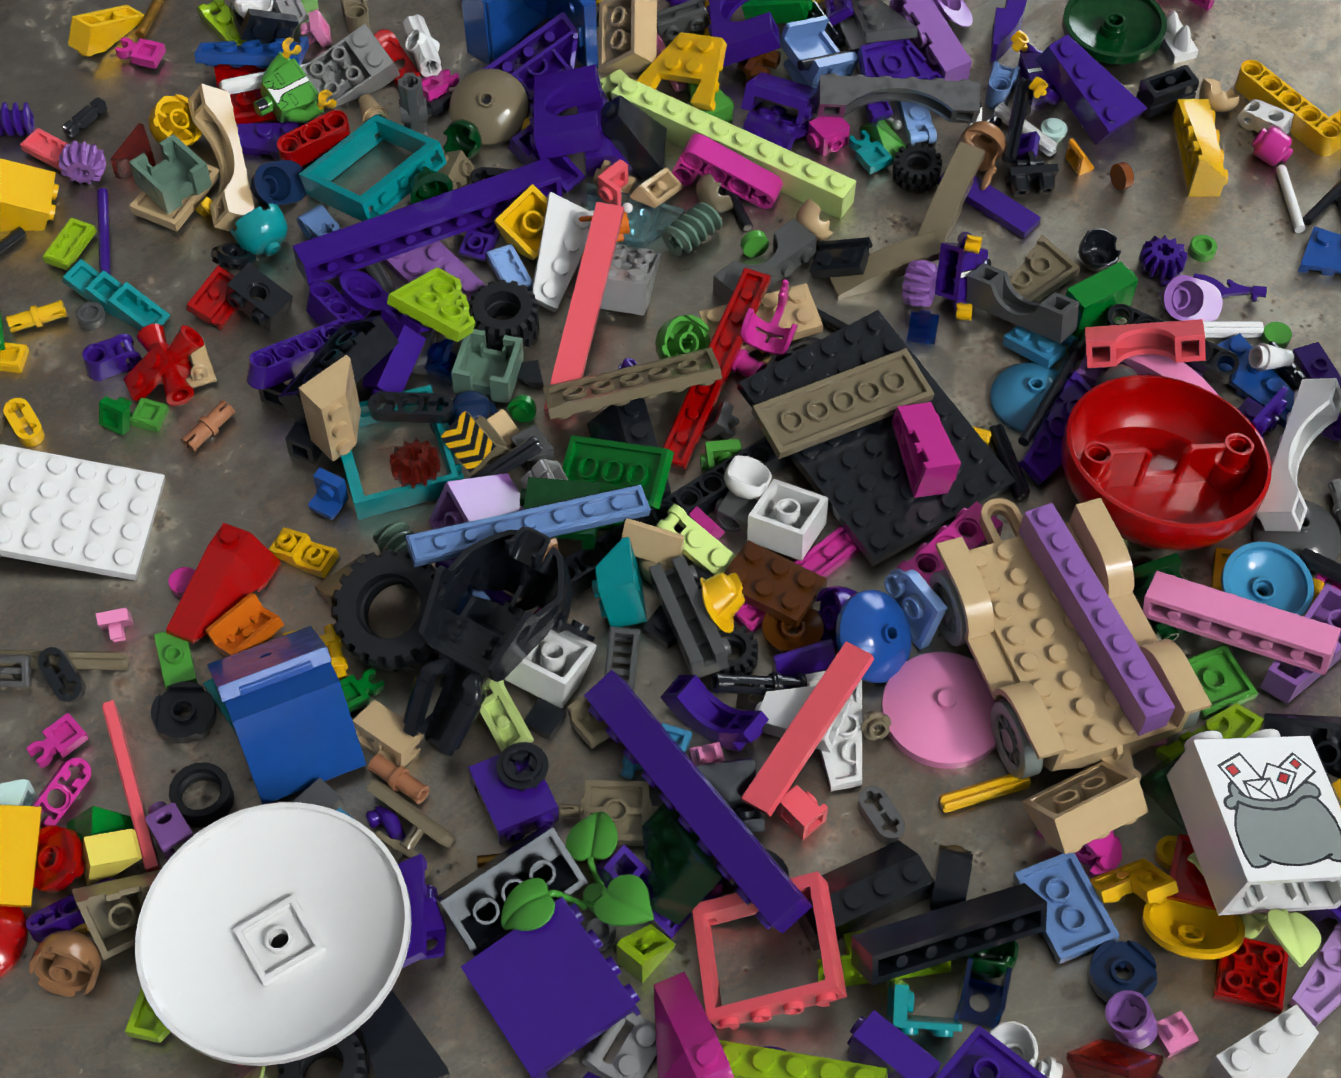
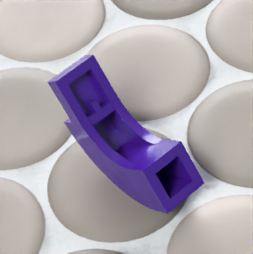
[660,675,769,751]

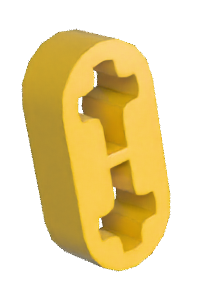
[3,398,45,447]

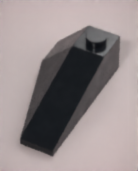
[1263,713,1341,779]

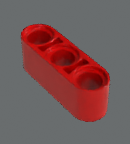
[277,110,351,166]

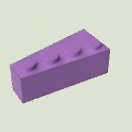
[889,0,972,81]
[1259,583,1341,704]

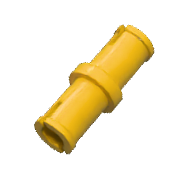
[6,300,68,333]

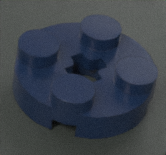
[1087,939,1158,1003]

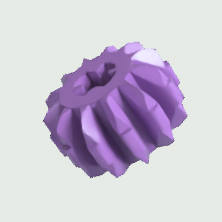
[58,140,106,185]
[902,260,938,307]

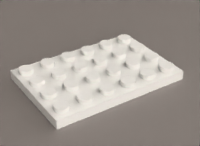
[0,444,165,581]

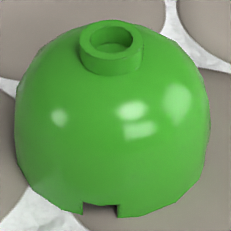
[655,315,711,359]

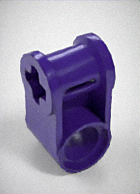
[82,334,142,381]

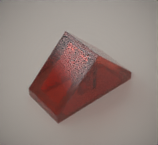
[110,123,156,179]

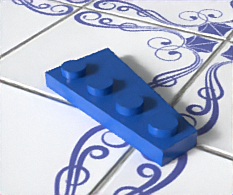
[194,37,309,68]

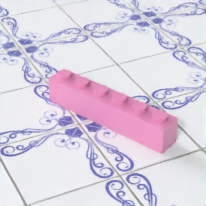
[1143,571,1341,676]

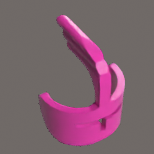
[741,279,798,355]

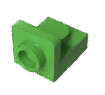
[700,439,742,472]

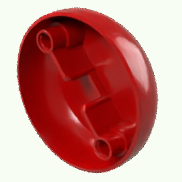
[1061,375,1272,551]

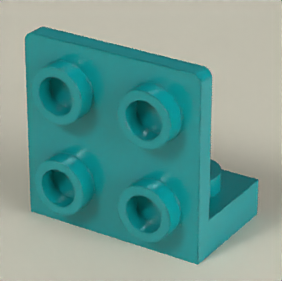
[886,979,963,1037]

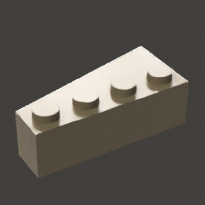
[72,870,160,960]

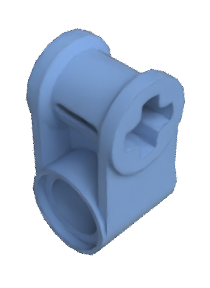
[985,61,1020,110]
[296,204,340,239]

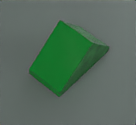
[67,806,134,847]

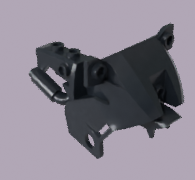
[403,527,596,756]

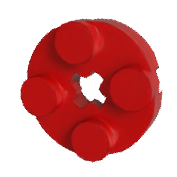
[34,825,85,893]

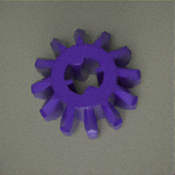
[1139,235,1187,282]

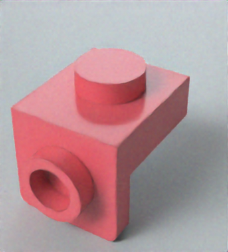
[598,159,628,206]

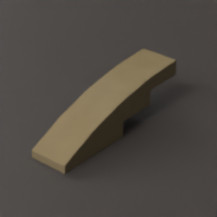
[917,141,985,244]
[828,231,941,299]

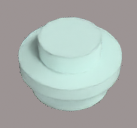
[1040,118,1067,143]

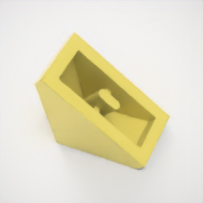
[82,829,142,886]

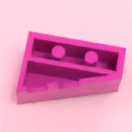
[891,402,961,498]

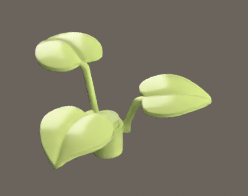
[1187,852,1321,968]

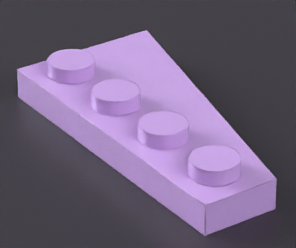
[1289,922,1341,1028]

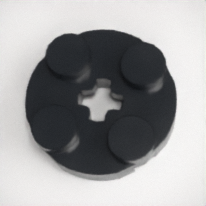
[151,682,217,743]

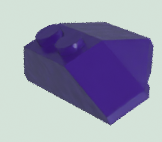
[484,12,578,102]

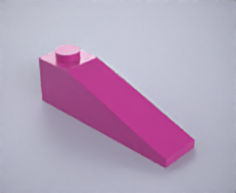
[654,971,734,1078]

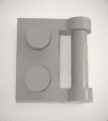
[582,1012,657,1078]

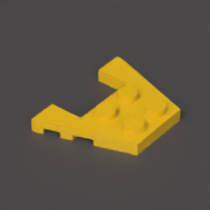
[636,32,727,111]

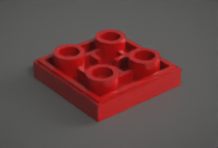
[1212,937,1289,1014]

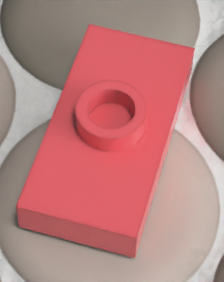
[20,128,68,171]

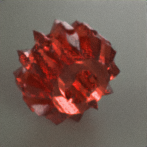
[389,438,441,489]

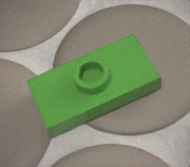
[154,631,198,691]

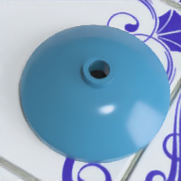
[990,363,1060,434]
[1221,542,1314,616]

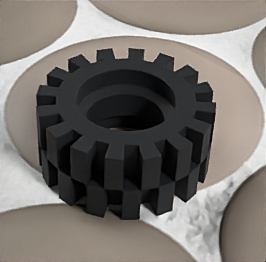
[892,142,943,193]
[709,623,759,677]

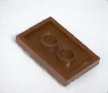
[724,540,827,628]

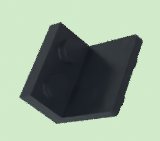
[696,758,765,832]

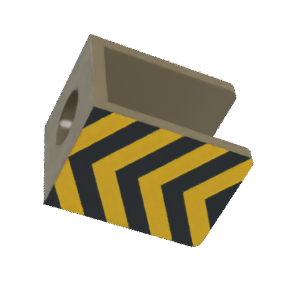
[441,411,512,474]

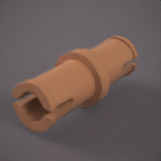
[181,400,235,453]
[368,753,430,804]

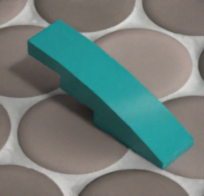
[62,259,171,330]

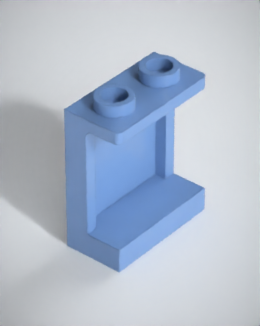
[780,16,859,86]

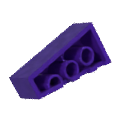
[1036,34,1148,145]

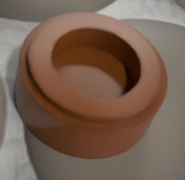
[1110,162,1134,190]

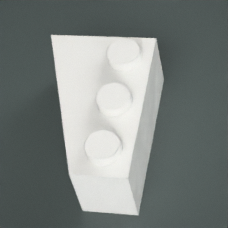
[1207,1004,1319,1078]

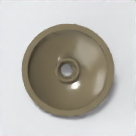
[450,68,529,146]

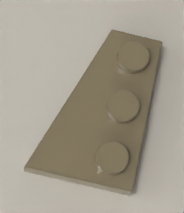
[1010,235,1081,303]

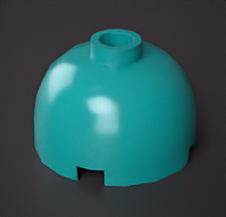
[230,203,288,256]

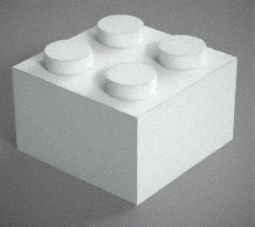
[747,479,828,561]

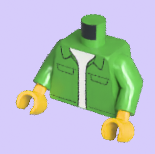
[253,37,337,123]

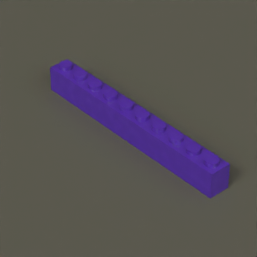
[293,158,563,286]
[584,670,813,934]

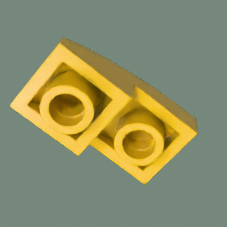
[269,527,340,579]

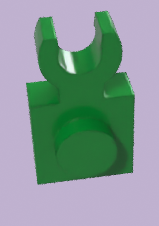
[340,669,385,713]

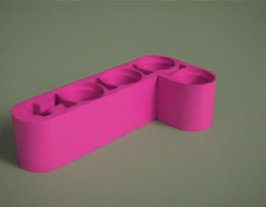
[672,134,783,209]

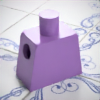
[145,801,194,862]

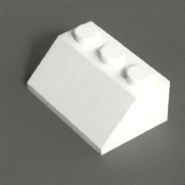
[504,630,597,709]

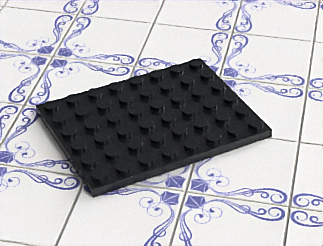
[737,310,1016,566]

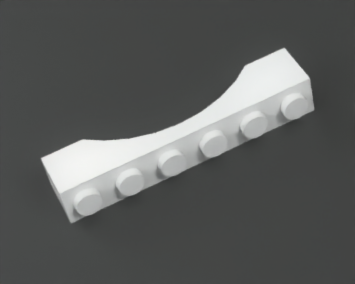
[1256,378,1341,532]

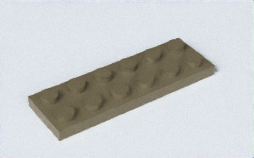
[543,347,722,420]
[751,348,934,459]

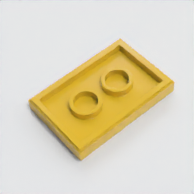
[0,805,42,907]

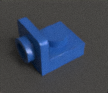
[308,467,349,520]

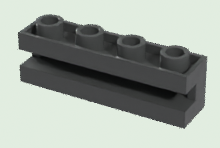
[649,555,732,678]

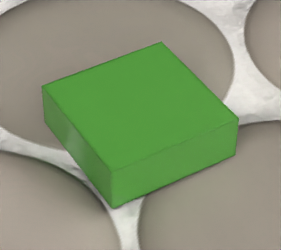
[130,397,170,432]

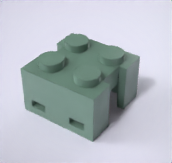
[129,134,212,214]
[451,329,524,404]

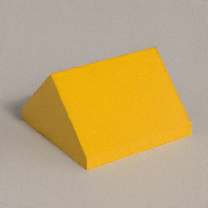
[494,184,547,261]

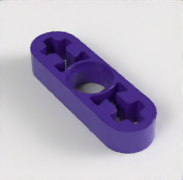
[26,878,116,942]

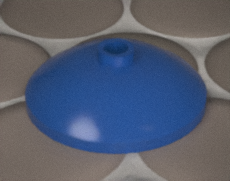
[836,590,912,683]

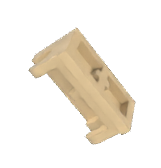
[352,700,424,767]

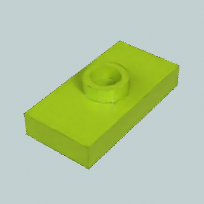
[42,218,97,271]

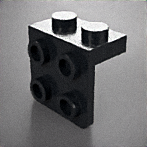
[229,2,299,43]

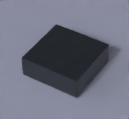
[524,697,567,741]

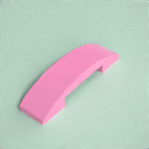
[1123,354,1220,397]

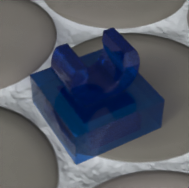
[907,309,939,345]

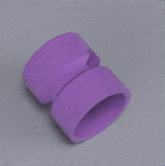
[1105,990,1158,1049]

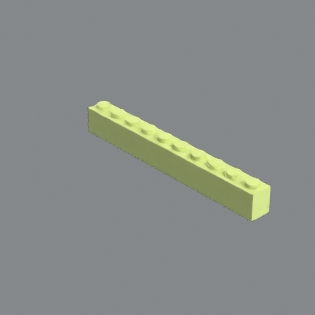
[611,76,856,220]

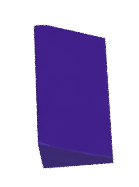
[772,639,835,687]

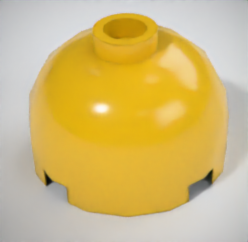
[148,94,203,147]

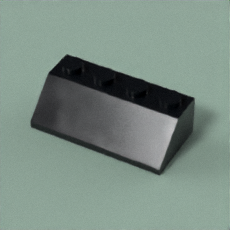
[587,398,671,499]
[436,823,588,956]
[797,840,935,951]

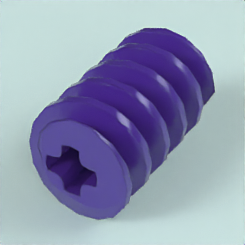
[0,102,35,137]

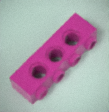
[896,501,1004,585]

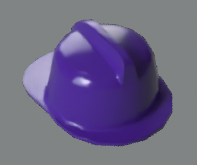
[339,270,390,317]

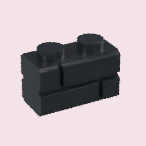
[1136,65,1199,117]

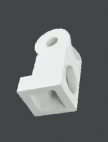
[1238,99,1294,135]

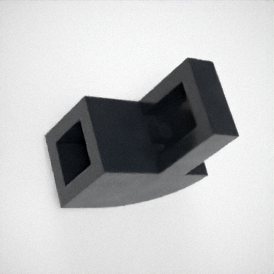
[929,845,973,910]

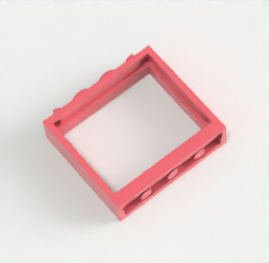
[691,871,847,1030]

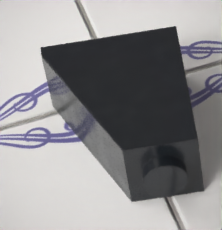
[601,95,667,180]

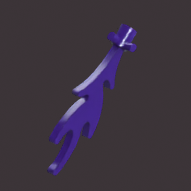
[1161,273,1267,302]

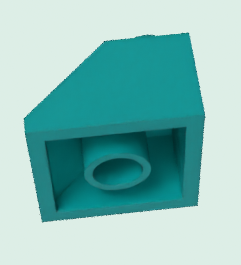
[592,537,647,627]

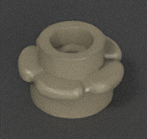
[861,710,891,741]

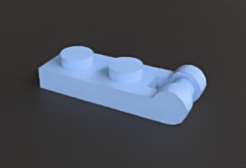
[897,101,937,146]

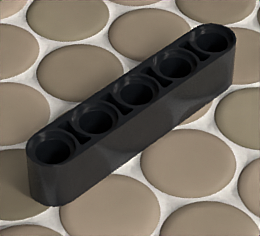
[1107,304,1239,384]

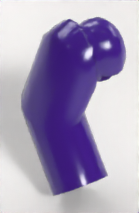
[365,806,406,841]

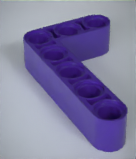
[247,281,365,390]

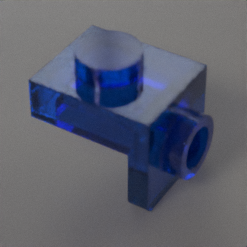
[424,339,457,387]

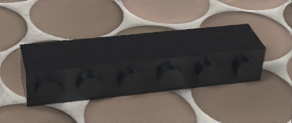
[851,883,1047,985]

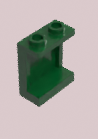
[520,477,601,550]
[1133,553,1195,641]

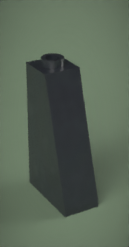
[360,990,450,1078]

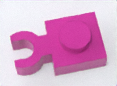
[115,38,166,69]
[421,69,460,101]
[26,713,89,768]

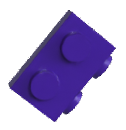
[742,104,808,151]

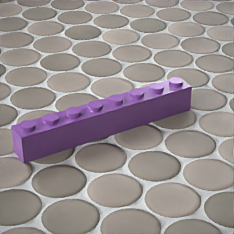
[1018,503,1175,736]

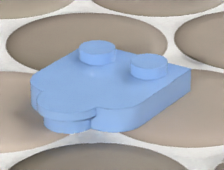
[884,569,948,650]

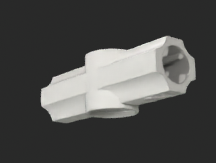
[403,14,442,77]

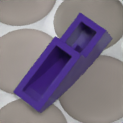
[990,0,1027,63]
[508,125,586,194]

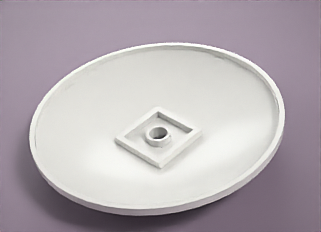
[135,802,412,1066]

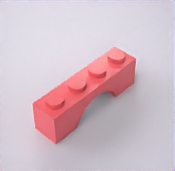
[1085,319,1206,368]

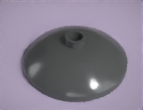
[1251,499,1341,575]

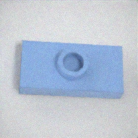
[486,244,533,291]

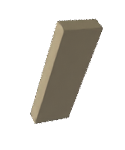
[366,780,456,848]

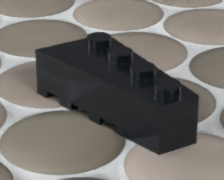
[278,315,399,424]

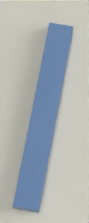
[405,485,651,567]

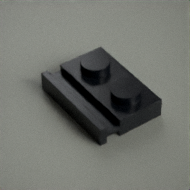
[809,237,873,279]

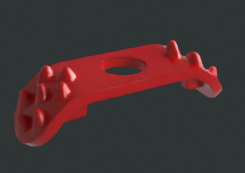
[374,29,422,87]

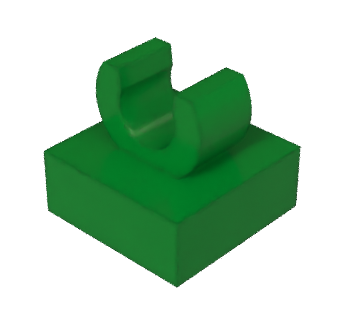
[99,396,132,436]

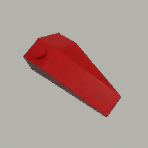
[166,523,281,644]

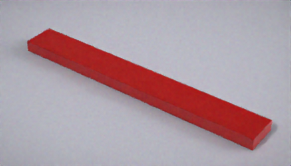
[662,267,771,471]

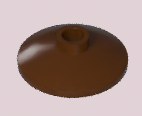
[762,607,824,653]

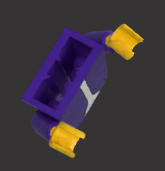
[1011,30,1063,107]
[935,232,991,321]

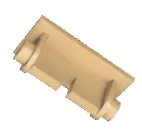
[186,338,217,388]

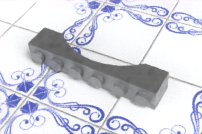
[817,73,980,123]

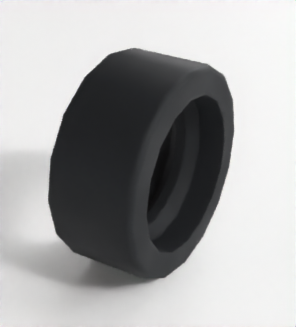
[169,762,234,828]

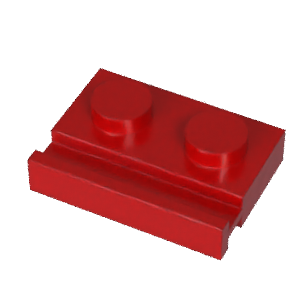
[186,265,237,331]

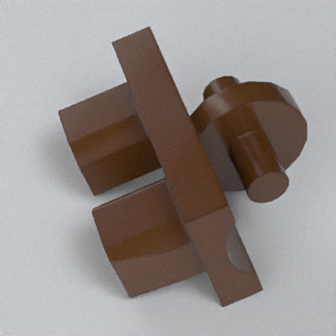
[737,50,781,87]

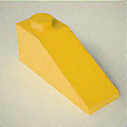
[68,5,145,57]

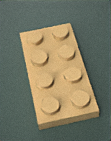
[699,283,823,352]

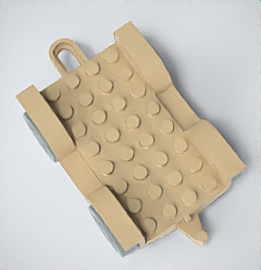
[929,498,1212,781]

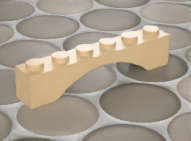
[188,83,255,231]

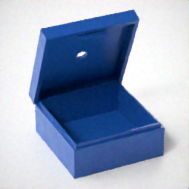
[461,0,598,68]
[207,626,367,805]

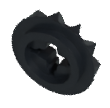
[211,243,256,271]
[497,742,549,792]

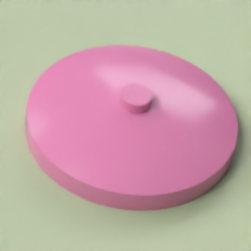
[881,652,1006,769]

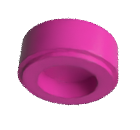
[168,567,195,598]

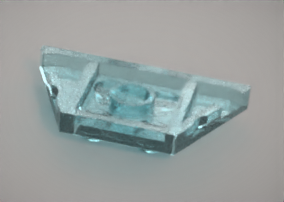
[585,183,685,248]

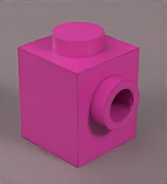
[807,117,850,157]

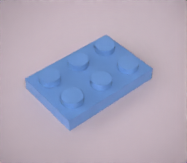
[1013,853,1120,964]

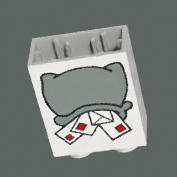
[1166,729,1341,916]

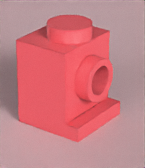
[776,785,828,841]

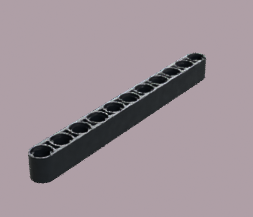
[564,437,793,598]

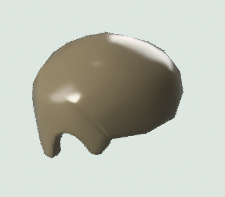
[696,173,733,214]

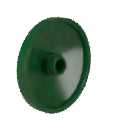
[1062,0,1167,64]

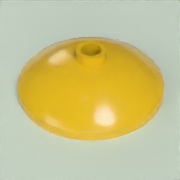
[1142,899,1245,960]

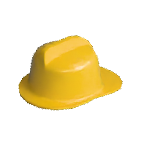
[700,572,745,634]

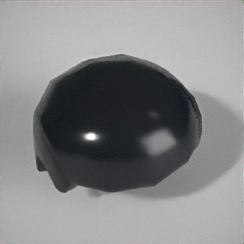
[1078,228,1121,272]

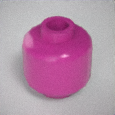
[1251,126,1293,166]

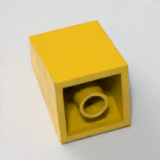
[0,158,59,232]

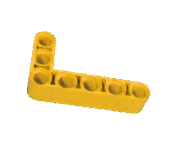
[1235,60,1341,156]

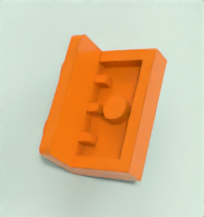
[206,593,284,657]

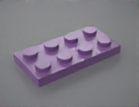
[382,241,486,301]

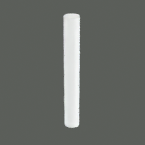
[1276,165,1306,233]

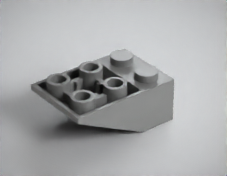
[302,24,400,107]
[600,244,661,316]

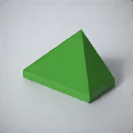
[859,120,906,163]

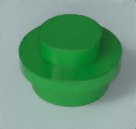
[508,395,537,422]

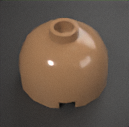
[29,930,101,997]

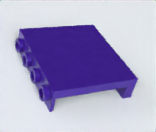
[461,897,641,1078]

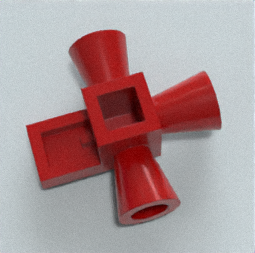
[123,324,204,406]

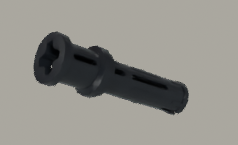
[711,672,807,695]

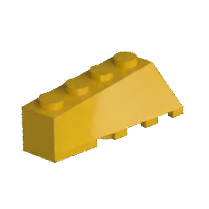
[1172,99,1228,197]

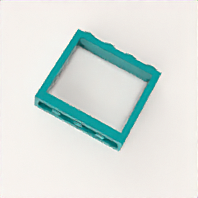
[299,114,447,221]
[341,385,465,520]

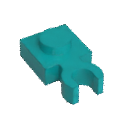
[849,130,893,175]

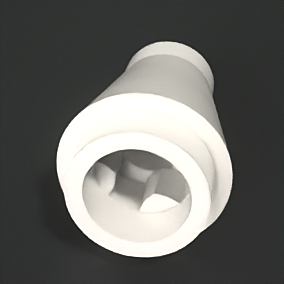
[1248,343,1294,371]

